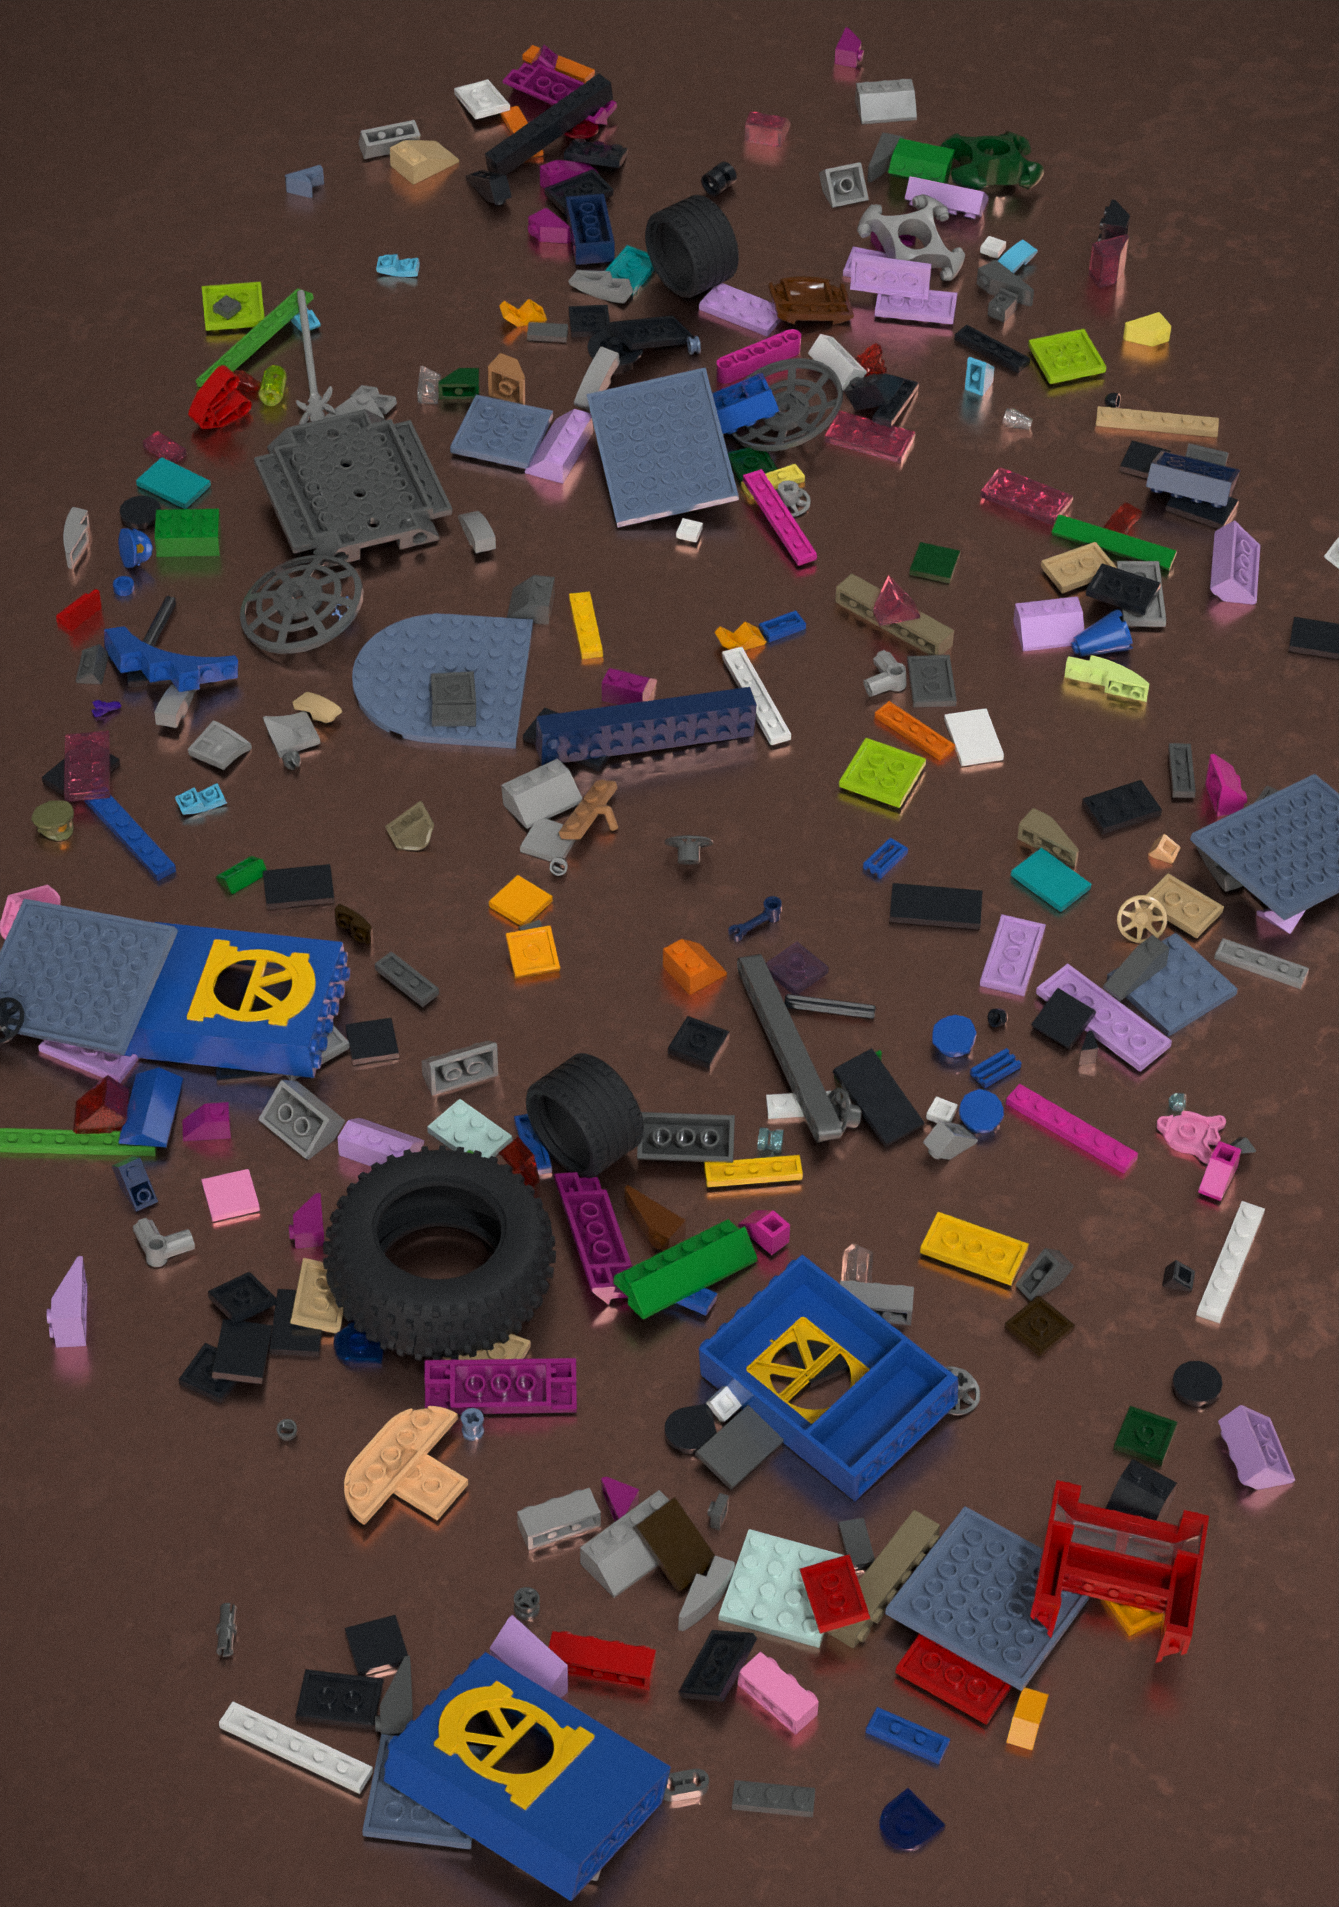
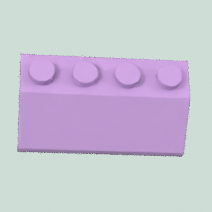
[905,176,989,219]
[525,409,593,484]
[1210,520,1260,605]

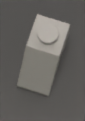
[923,1120,978,1160]

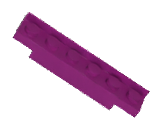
[503,62,617,125]
[553,1172,632,1305]
[425,1358,577,1414]

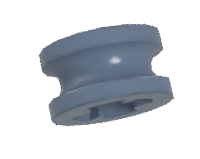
[687,336,701,355]

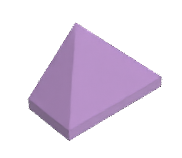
[1257,908,1305,934]

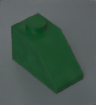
[438,368,479,399]

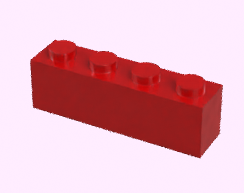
[548,1631,656,1691]

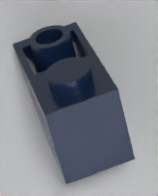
[112,1156,158,1212]

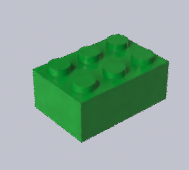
[154,509,221,557]

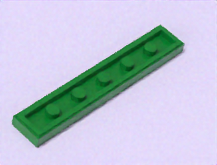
[1051,514,1177,572]

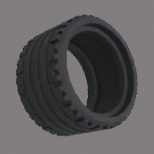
[645,195,739,298]
[526,1053,644,1178]

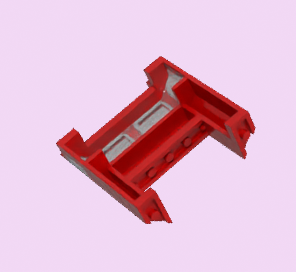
[1030,1480,1209,1663]

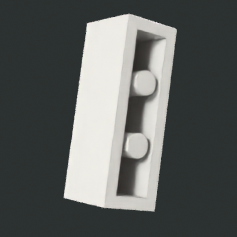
[808,334,867,391]

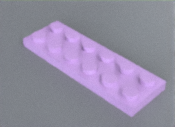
[1036,963,1172,1072]

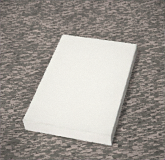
[454,79,510,119]
[944,708,1004,766]

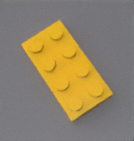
[920,1212,1029,1286]

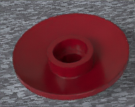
[564,119,599,139]

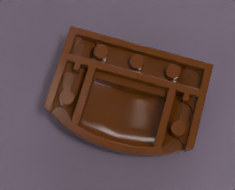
[768,276,854,325]

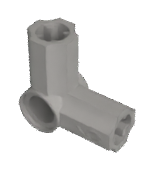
[863,650,907,697]
[133,1218,195,1267]

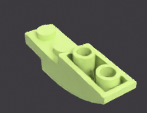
[1064,655,1150,702]

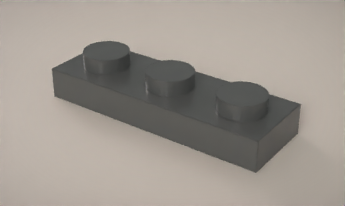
[1168,743,1196,798]
[374,951,439,1007]
[732,1780,815,1818]

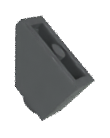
[1015,1248,1075,1301]

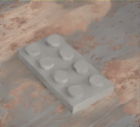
[1116,561,1166,627]

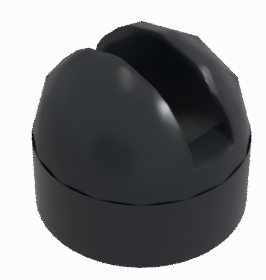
[1104,392,1121,408]
[987,1008,1008,1027]

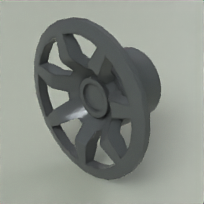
[665,835,714,865]
[828,1088,861,1134]
[945,1366,980,1415]

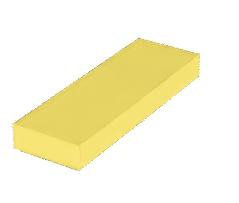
[741,464,805,500]

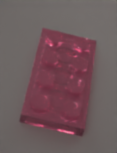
[825,411,915,463]
[980,467,1073,526]
[64,731,110,802]

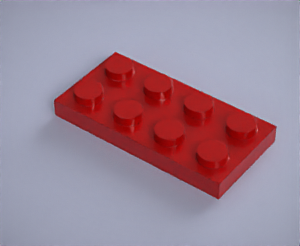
[895,1634,1013,1725]

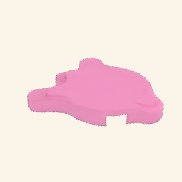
[1156,1111,1226,1164]

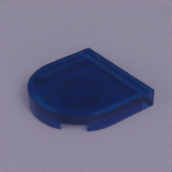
[334,1322,383,1368]
[879,1788,946,1851]

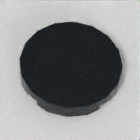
[119,496,161,529]
[1172,1361,1223,1407]

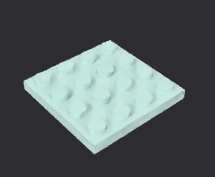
[719,1529,844,1648]

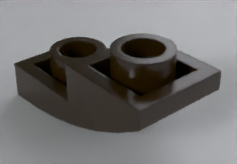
[334,904,374,946]

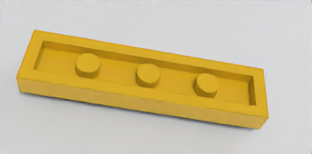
[569,592,603,659]
[704,1155,803,1187]

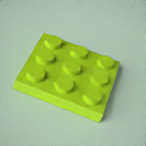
[202,282,265,331]
[1028,329,1106,384]
[839,738,926,808]

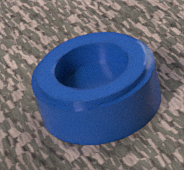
[113,576,135,596]

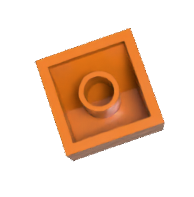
[663,939,727,995]

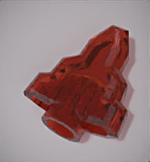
[854,343,887,377]

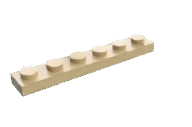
[1096,406,1219,437]

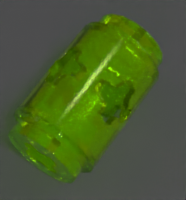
[259,365,287,406]

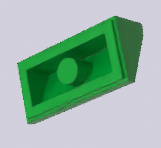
[216,856,267,894]

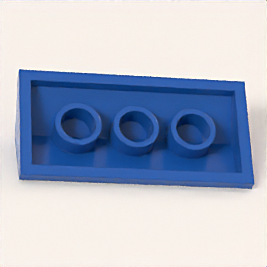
[119,1067,183,1147]

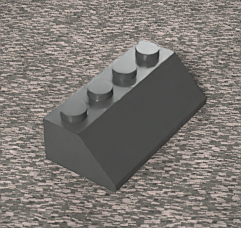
[637,1112,735,1163]

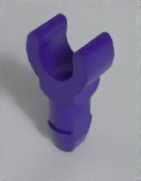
[91,700,121,717]

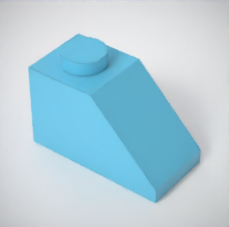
[965,357,994,396]

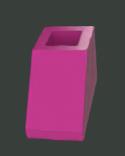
[1198,1141,1241,1201]
[738,1210,790,1255]

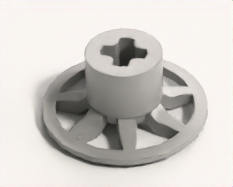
[775,480,811,517]

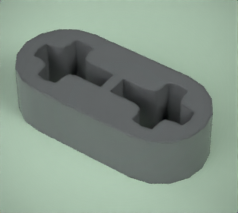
[663,1769,709,1802]

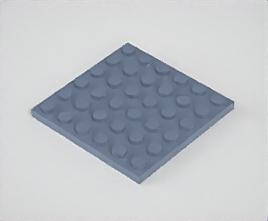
[885,1506,1090,1691]

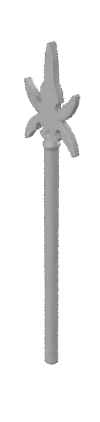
[296,290,336,425]

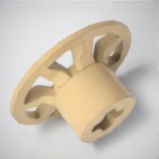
[1117,895,1167,943]

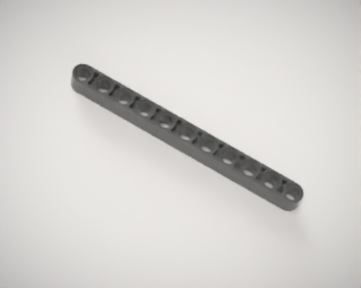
[737,954,842,1142]

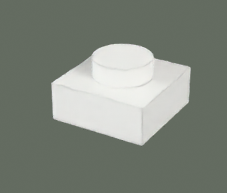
[980,236,1006,259]
[676,518,703,542]
[926,1096,958,1123]
[706,1386,742,1422]

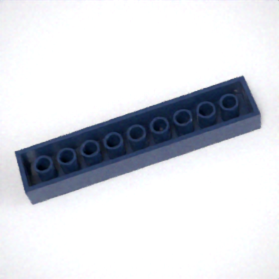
[536,687,757,766]

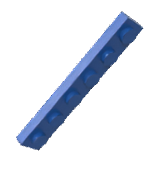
[84,786,176,881]

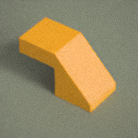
[499,299,547,327]
[715,621,766,650]
[1007,1687,1049,1750]

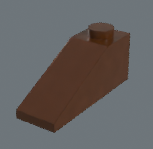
[625,1185,686,1251]

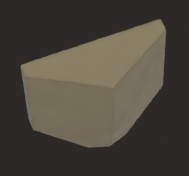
[385,801,434,851]

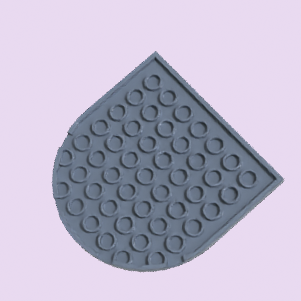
[352,613,533,749]

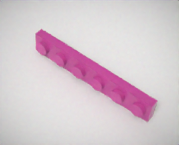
[743,469,817,566]
[1006,1084,1138,1173]

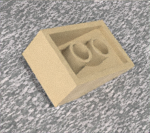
[390,140,459,185]

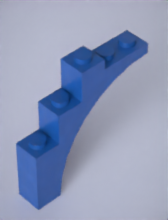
[104,626,238,692]

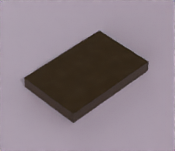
[633,1497,715,1592]

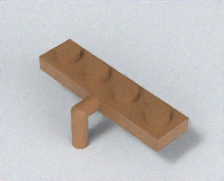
[559,780,618,839]

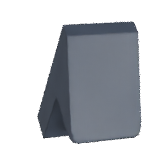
[285,165,324,198]

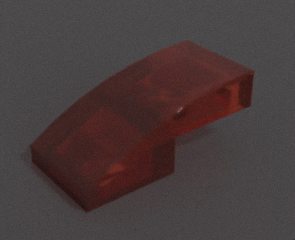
[1103,502,1142,535]

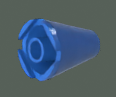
[1071,609,1133,657]

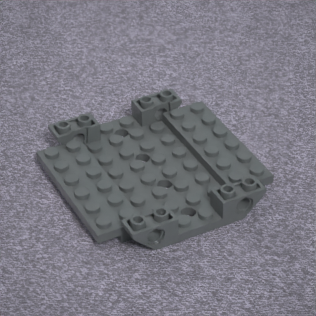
[254,409,452,567]

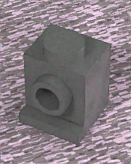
[988,288,1018,323]

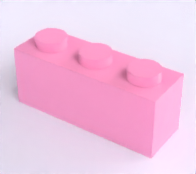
[738,1652,819,1735]

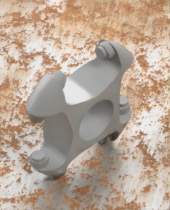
[857,194,965,281]

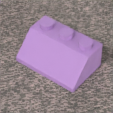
[1013,597,1084,651]
[338,1118,424,1166]
[1218,1405,1295,1490]
[490,1615,568,1698]

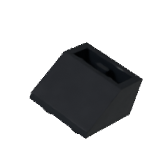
[1097,199,1130,258]

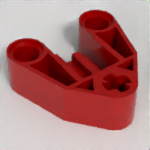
[188,365,252,429]

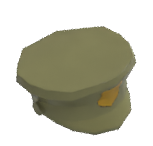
[31,801,74,841]

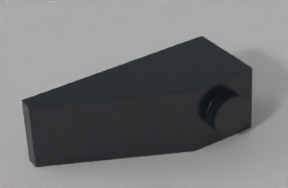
[465,170,512,205]

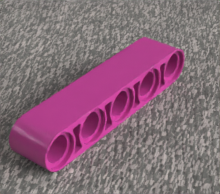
[716,329,801,384]

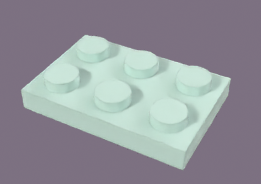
[427,1099,512,1158]

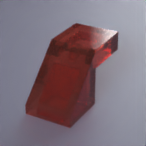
[499,1137,540,1188]

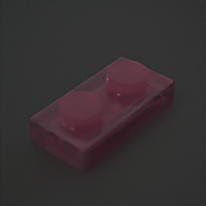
[143,431,187,463]

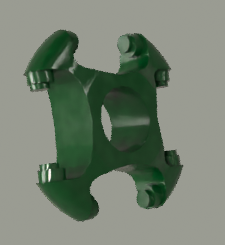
[940,131,1044,190]

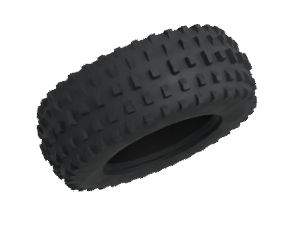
[323,1145,556,1360]

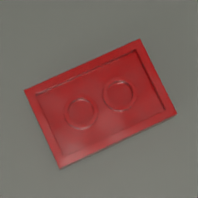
[800,1554,870,1634]

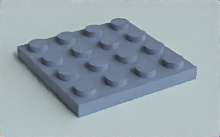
[450,395,553,469]
[1107,933,1238,1037]
[362,1734,488,1849]

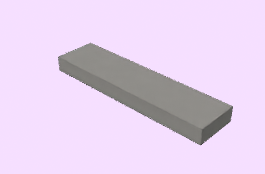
[1214,938,1309,989]

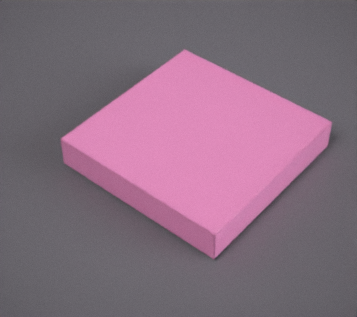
[201,1169,260,1222]

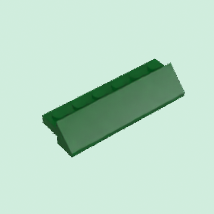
[613,1219,758,1319]

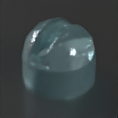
[1168,1093,1186,1112]

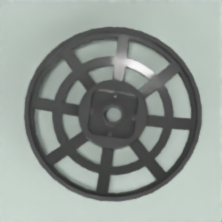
[731,358,843,451]
[240,555,364,654]

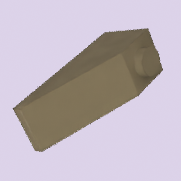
[1017,808,1079,868]

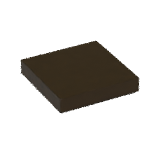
[1004,1296,1075,1358]

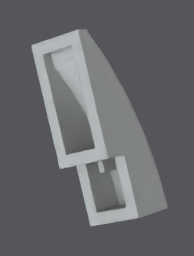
[568,270,633,303]
[574,347,620,411]
[63,507,90,569]
[458,511,496,553]
[154,684,196,728]
[678,1556,735,1631]

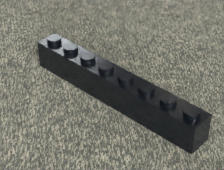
[485,73,613,175]

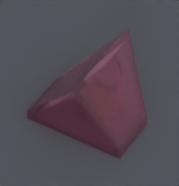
[873,575,920,626]

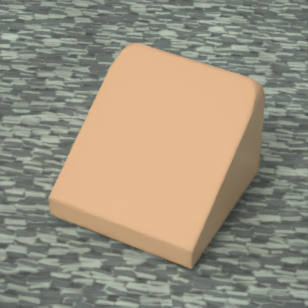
[1148,834,1181,864]

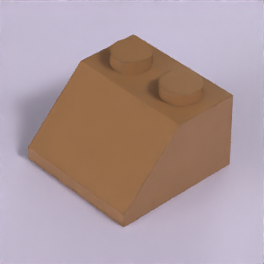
[488,353,525,405]

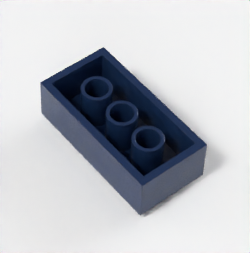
[566,194,615,265]

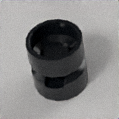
[701,161,737,196]

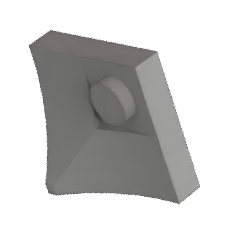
[263,711,321,758]
[188,720,252,770]

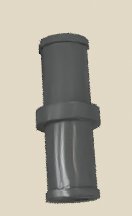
[216,1603,237,1657]

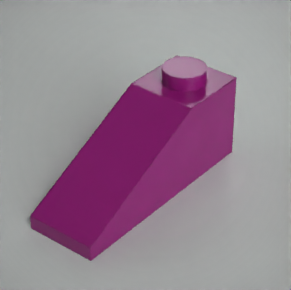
[540,160,598,189]

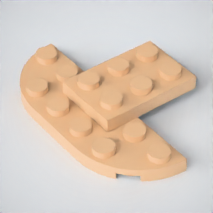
[344,1406,468,1525]

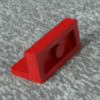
[56,589,102,631]

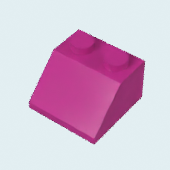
[1205,754,1247,816]

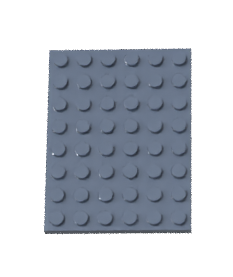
[586,367,739,527]
[1190,774,1339,921]
[0,899,178,1056]

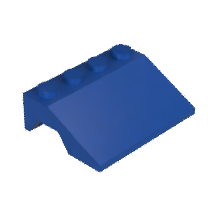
[712,373,779,434]

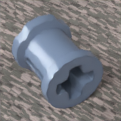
[461,1408,484,1441]

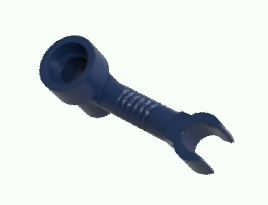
[728,896,782,942]

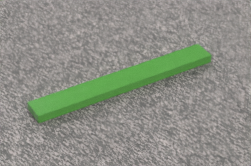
[195,288,314,387]
[0,1128,157,1156]

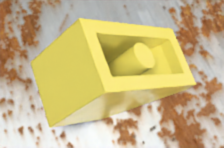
[1123,312,1171,347]

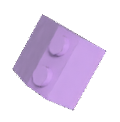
[47,1256,88,1348]

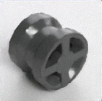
[514,1587,540,1621]

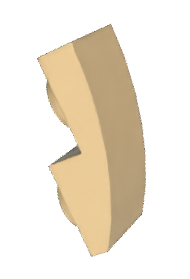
[293,692,342,723]

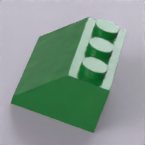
[888,138,955,184]

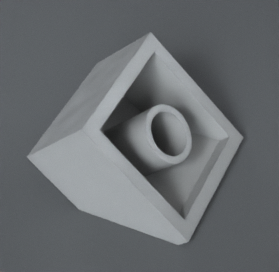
[819,162,869,208]

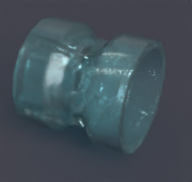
[757,1127,784,1153]

